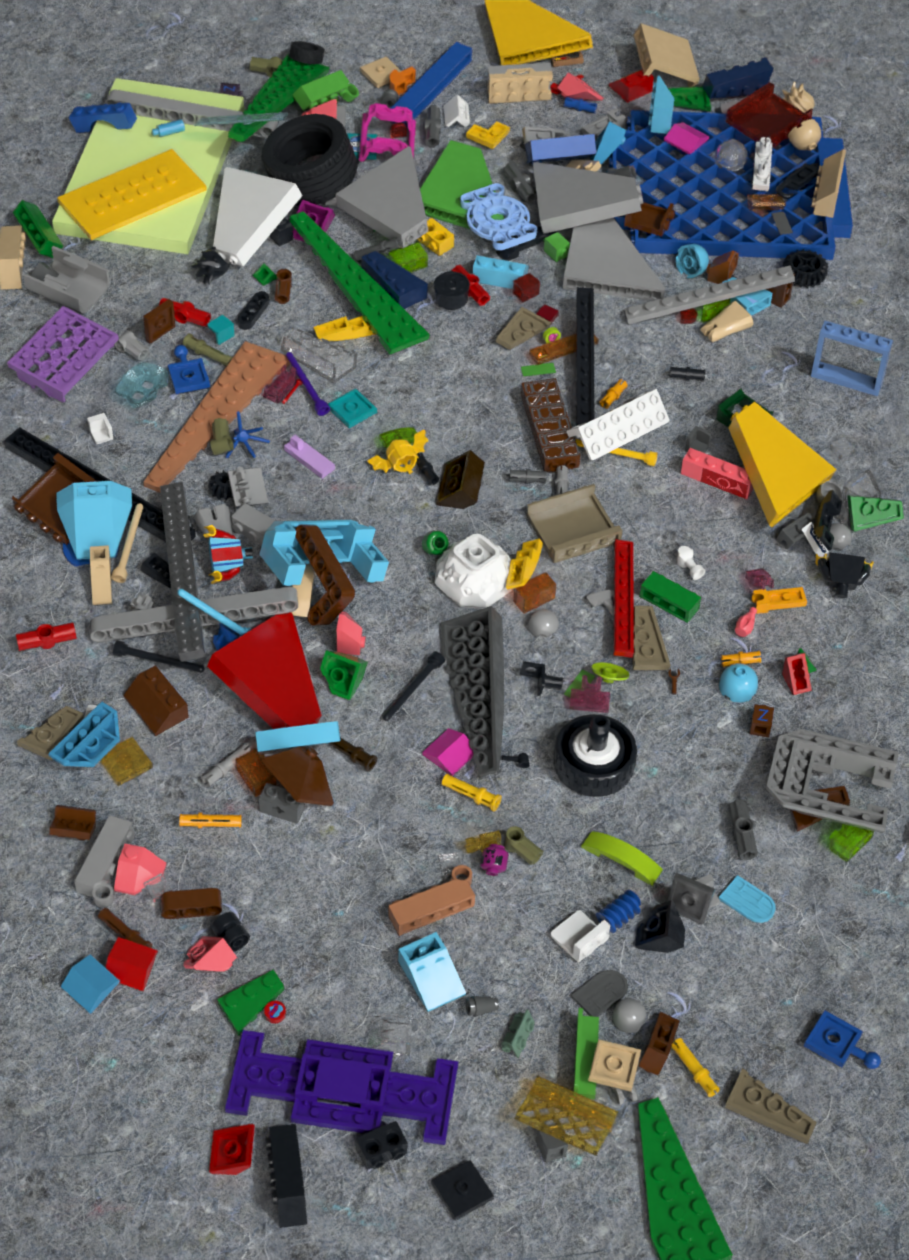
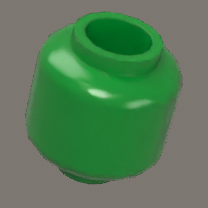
[422,531,449,555]

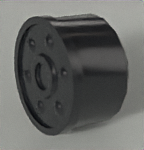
[434,271,470,310]

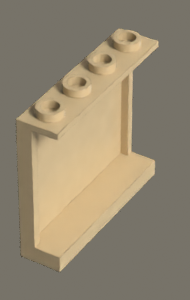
[633,23,700,87]

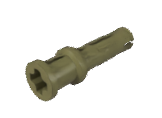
[182,333,233,367]

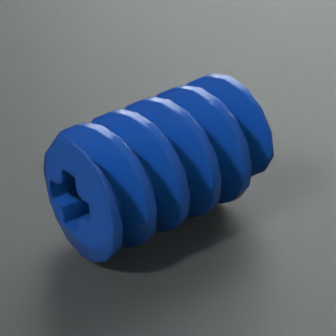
[596,889,641,933]

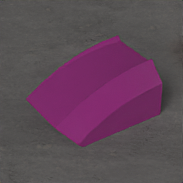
[293,200,335,242]

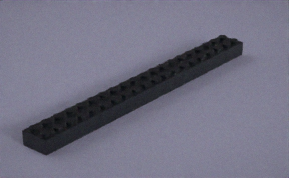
[4,427,196,542]

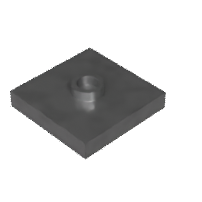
[667,873,715,924]

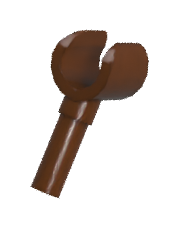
[668,669,680,695]

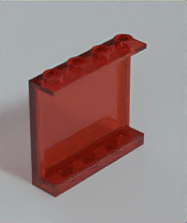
[726,82,813,148]

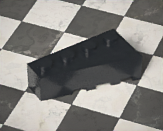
[266,1124,307,1228]

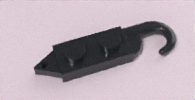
[776,163,818,198]

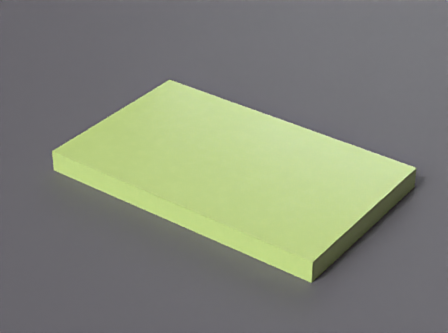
[52,78,244,254]

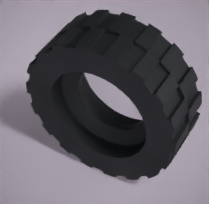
[289,41,325,64]

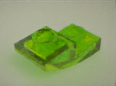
[378,427,417,448]

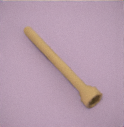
[111,503,143,583]

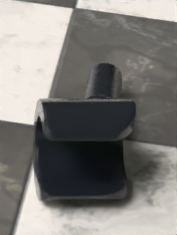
[502,753,530,768]

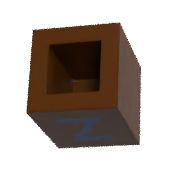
[750,704,774,738]

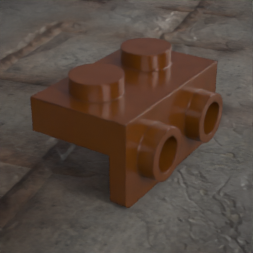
[49,805,96,840]

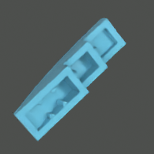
[255,721,340,752]

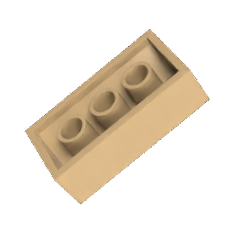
[812,149,846,218]

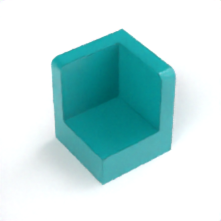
[207,315,235,345]

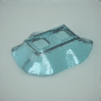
[115,362,169,408]

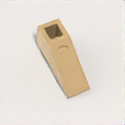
[90,545,112,605]

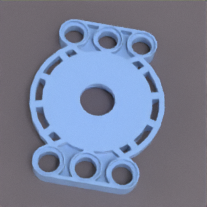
[460,183,537,250]

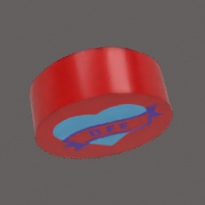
[264,1001,286,1024]

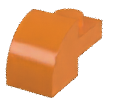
[389,66,416,96]

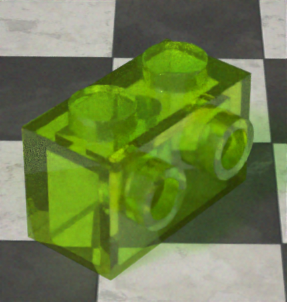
[389,242,428,273]

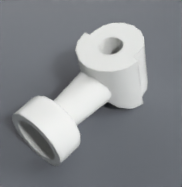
[677,546,705,580]

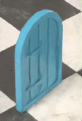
[719,875,775,923]

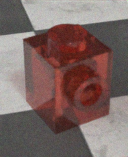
[513,273,540,302]

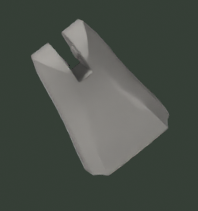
[194,504,233,542]

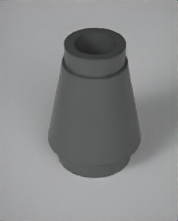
[466,996,499,1017]

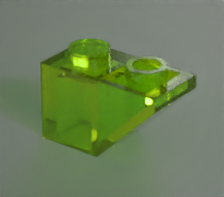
[701,298,731,323]

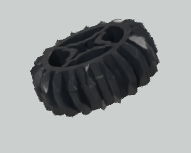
[783,249,828,288]

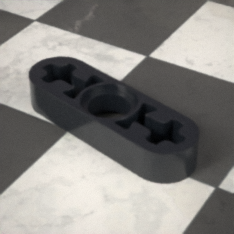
[238,291,269,330]

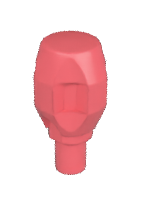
[735,607,757,637]

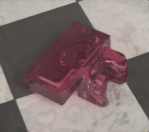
[569,675,610,713]

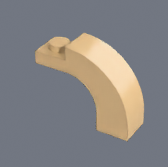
[292,564,316,617]

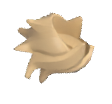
[780,82,815,116]

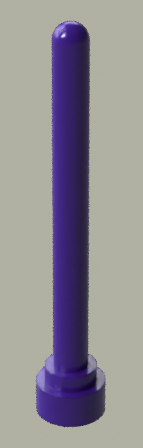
[286,352,330,416]

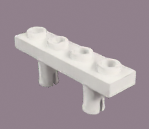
[752,137,772,191]

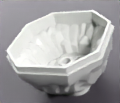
[435,534,514,609]

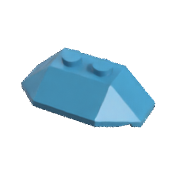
[48,702,120,767]

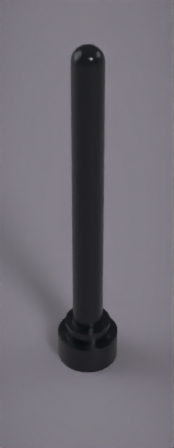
[113,640,205,673]
[383,651,445,721]

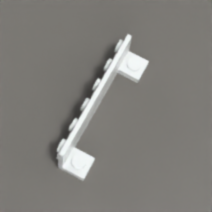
[566,389,670,461]

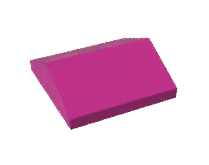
[664,122,709,155]
[422,728,474,776]

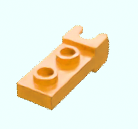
[751,587,807,614]

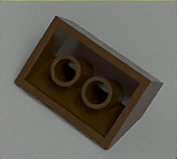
[436,450,485,509]

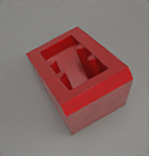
[782,653,812,695]

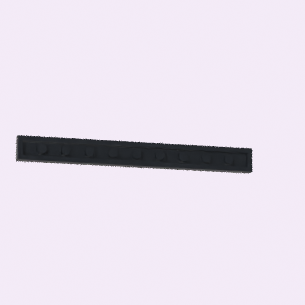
[576,287,595,426]

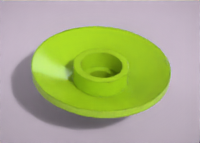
[591,662,630,683]

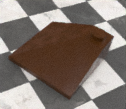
[262,746,334,806]

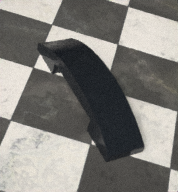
[496,226,557,261]
[814,489,842,551]

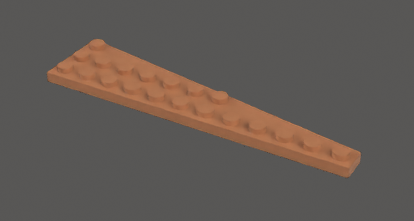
[144,341,290,492]

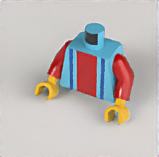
[203,525,253,584]

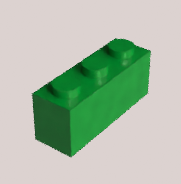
[639,571,701,623]

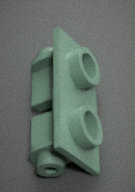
[501,1009,535,1058]

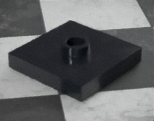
[432,1160,494,1221]

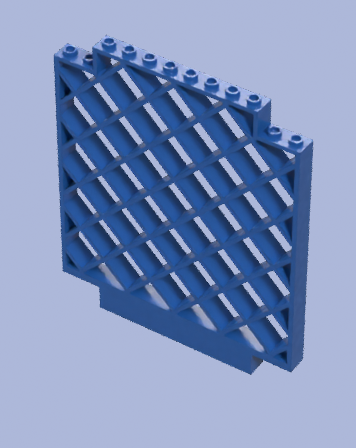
[609,110,853,260]

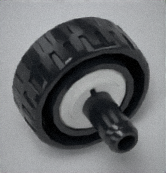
[553,714,637,797]

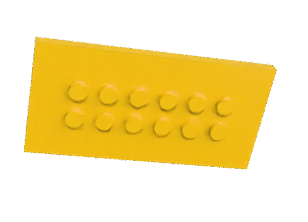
[57,149,207,240]

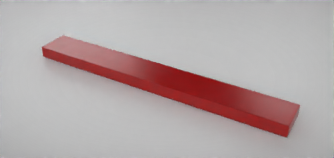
[613,539,634,658]

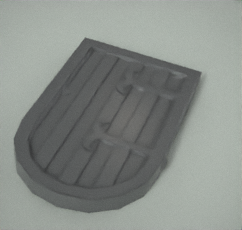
[571,970,628,1017]

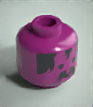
[480,844,509,876]

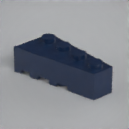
[702,57,774,99]
[361,251,428,309]

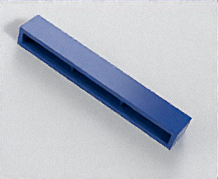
[390,42,472,128]

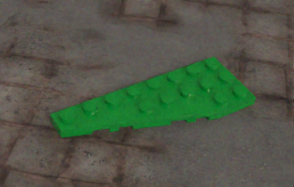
[638,1097,733,1260]

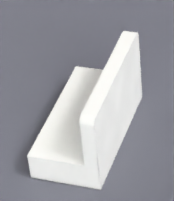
[443,95,470,127]

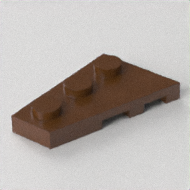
[789,786,850,832]

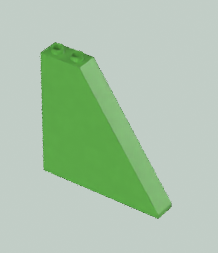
[420,140,505,229]

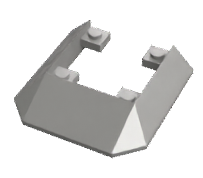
[766,729,899,833]

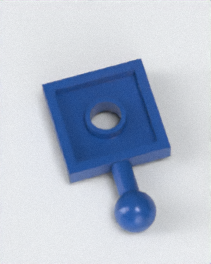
[168,345,210,394]
[804,1010,881,1069]

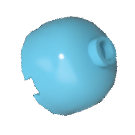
[675,244,709,278]
[719,663,758,703]

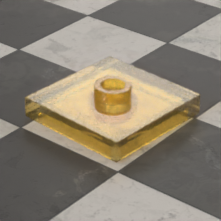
[100,737,153,786]

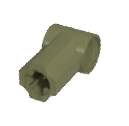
[250,57,282,77]
[210,418,234,455]
[504,826,543,865]

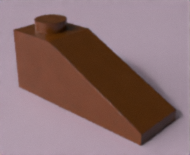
[638,1011,680,1076]

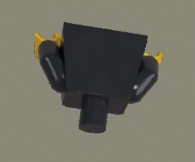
[815,552,874,598]

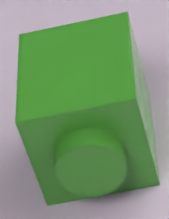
[544,232,570,262]

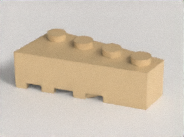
[0,226,26,290]

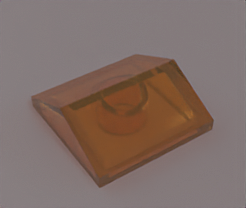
[747,194,786,210]

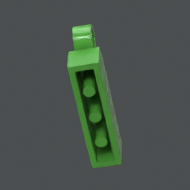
[293,70,359,111]

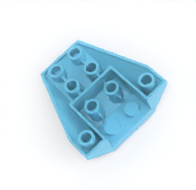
[57,481,132,560]

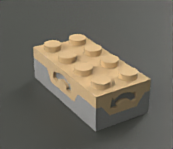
[486,63,553,104]

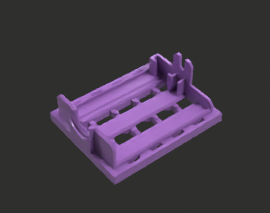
[7,306,119,403]

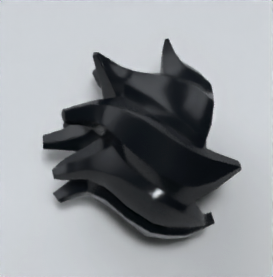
[191,246,231,285]

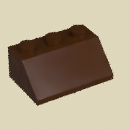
[123,665,189,736]

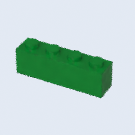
[13,200,64,258]

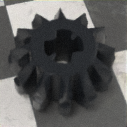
[209,470,233,501]

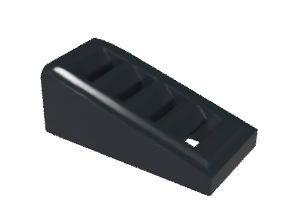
[140,553,171,588]

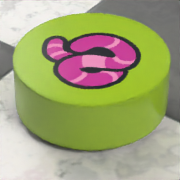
[543,327,561,345]

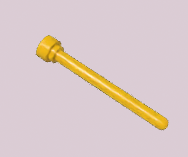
[575,439,658,466]

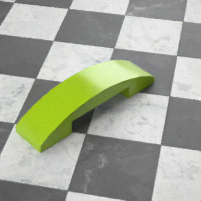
[581,831,663,886]

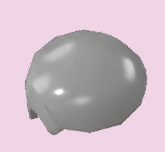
[816,481,843,503]
[830,523,852,550]
[528,609,559,637]
[612,998,646,1033]

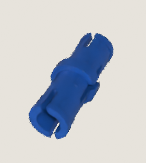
[564,97,597,114]

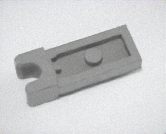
[582,109,626,139]

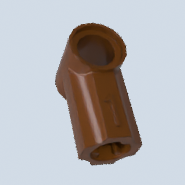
[275,269,292,304]

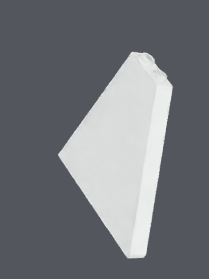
[213,167,302,266]

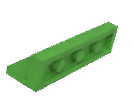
[573,1008,599,1099]

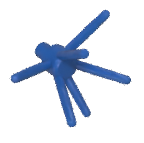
[225,411,270,458]

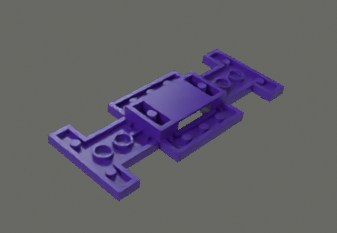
[225,1030,459,1145]

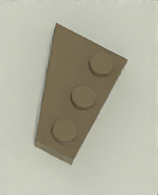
[495,307,551,350]
[17,706,84,761]

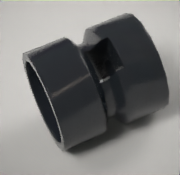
[212,912,250,952]

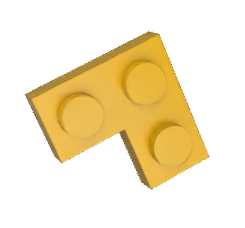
[466,121,510,149]

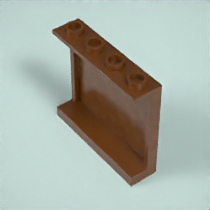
[12,453,97,545]

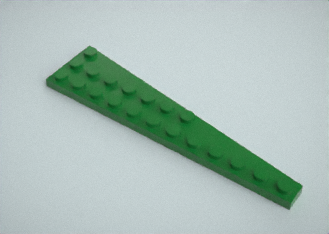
[228,54,330,142]
[289,211,430,355]

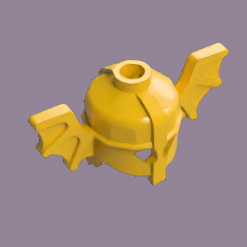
[367,430,429,474]

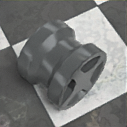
[381,89,398,108]

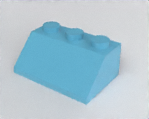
[473,255,529,291]

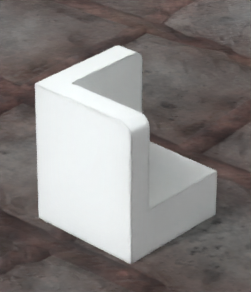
[87,413,113,444]

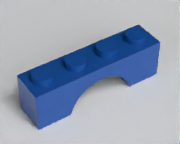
[69,103,137,133]

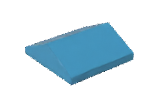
[61,955,120,1014]

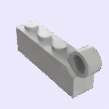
[231,503,276,546]
[75,815,135,908]

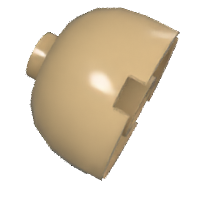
[788,119,821,151]

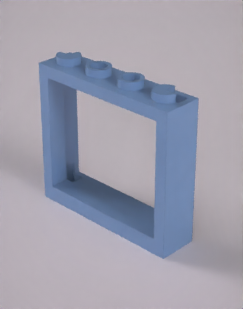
[811,321,893,396]

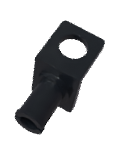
[519,661,563,696]

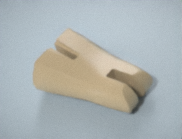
[700,301,753,342]

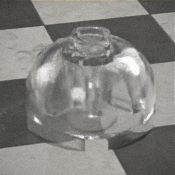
[714,139,747,171]

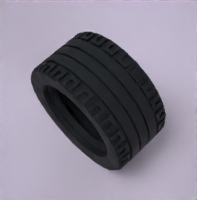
[261,114,358,206]

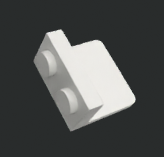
[551,911,610,963]

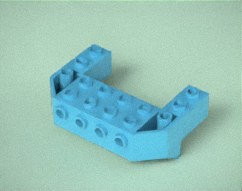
[259,520,389,586]

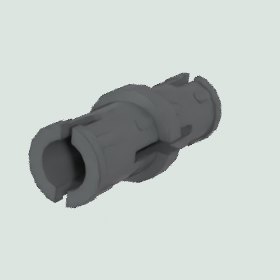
[509,469,547,483]

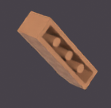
[388,865,475,936]

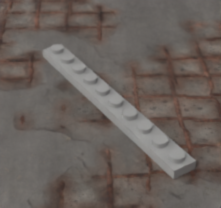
[624,266,795,325]

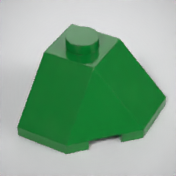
[320,650,368,700]

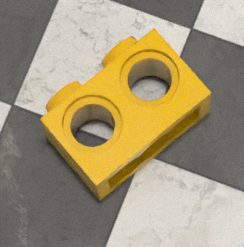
[417,218,454,256]

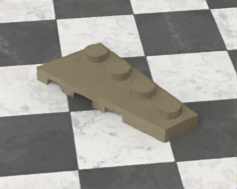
[633,606,671,670]
[725,1068,817,1144]

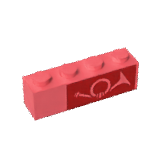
[681,448,754,499]

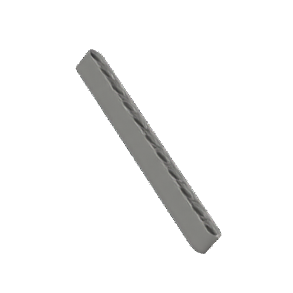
[105,90,278,138]
[90,587,298,642]

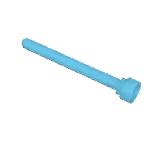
[177,589,252,637]

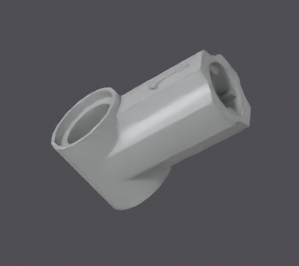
[114,331,149,361]

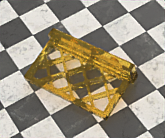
[515,1076,618,1156]

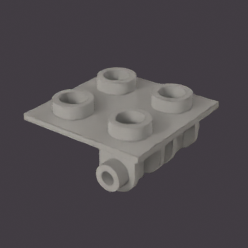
[227,467,268,507]

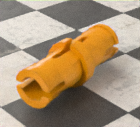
[599,379,628,409]
[721,651,761,667]

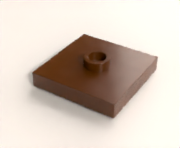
[143,299,176,344]

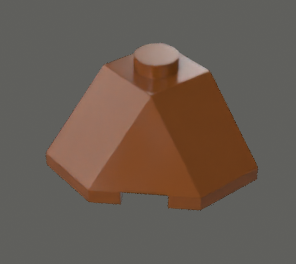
[706,250,739,284]

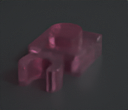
[745,568,774,590]

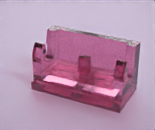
[263,365,297,404]

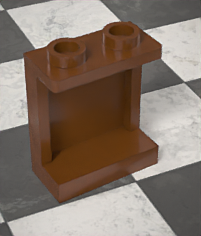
[624,202,675,236]

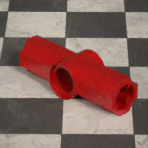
[451,265,491,306]
[159,298,211,327]
[16,622,77,651]

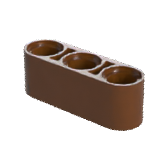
[160,888,222,919]

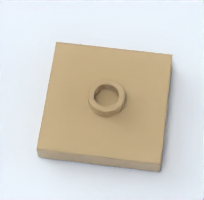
[360,57,401,88]
[588,1039,641,1092]

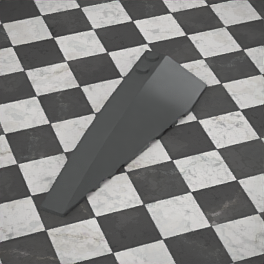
[441,606,504,777]

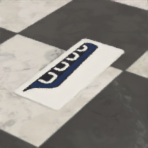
[802,522,829,557]

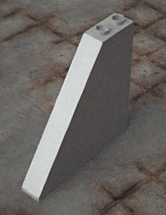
[335,146,428,248]
[533,162,643,234]
[563,218,665,301]

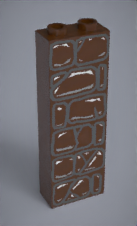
[521,378,581,472]

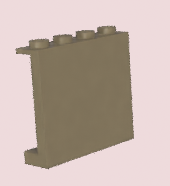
[526,484,623,563]

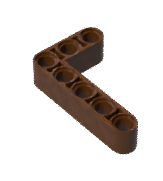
[295,524,355,626]

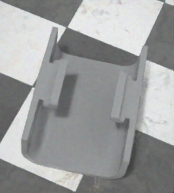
[24,246,110,314]

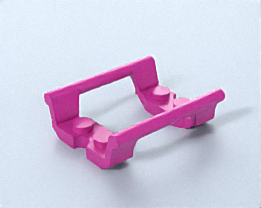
[359,103,416,162]

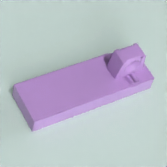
[284,435,335,479]

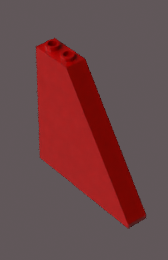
[207,612,322,729]

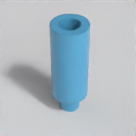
[152,119,185,137]

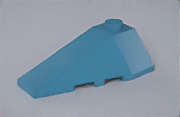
[589,122,626,165]

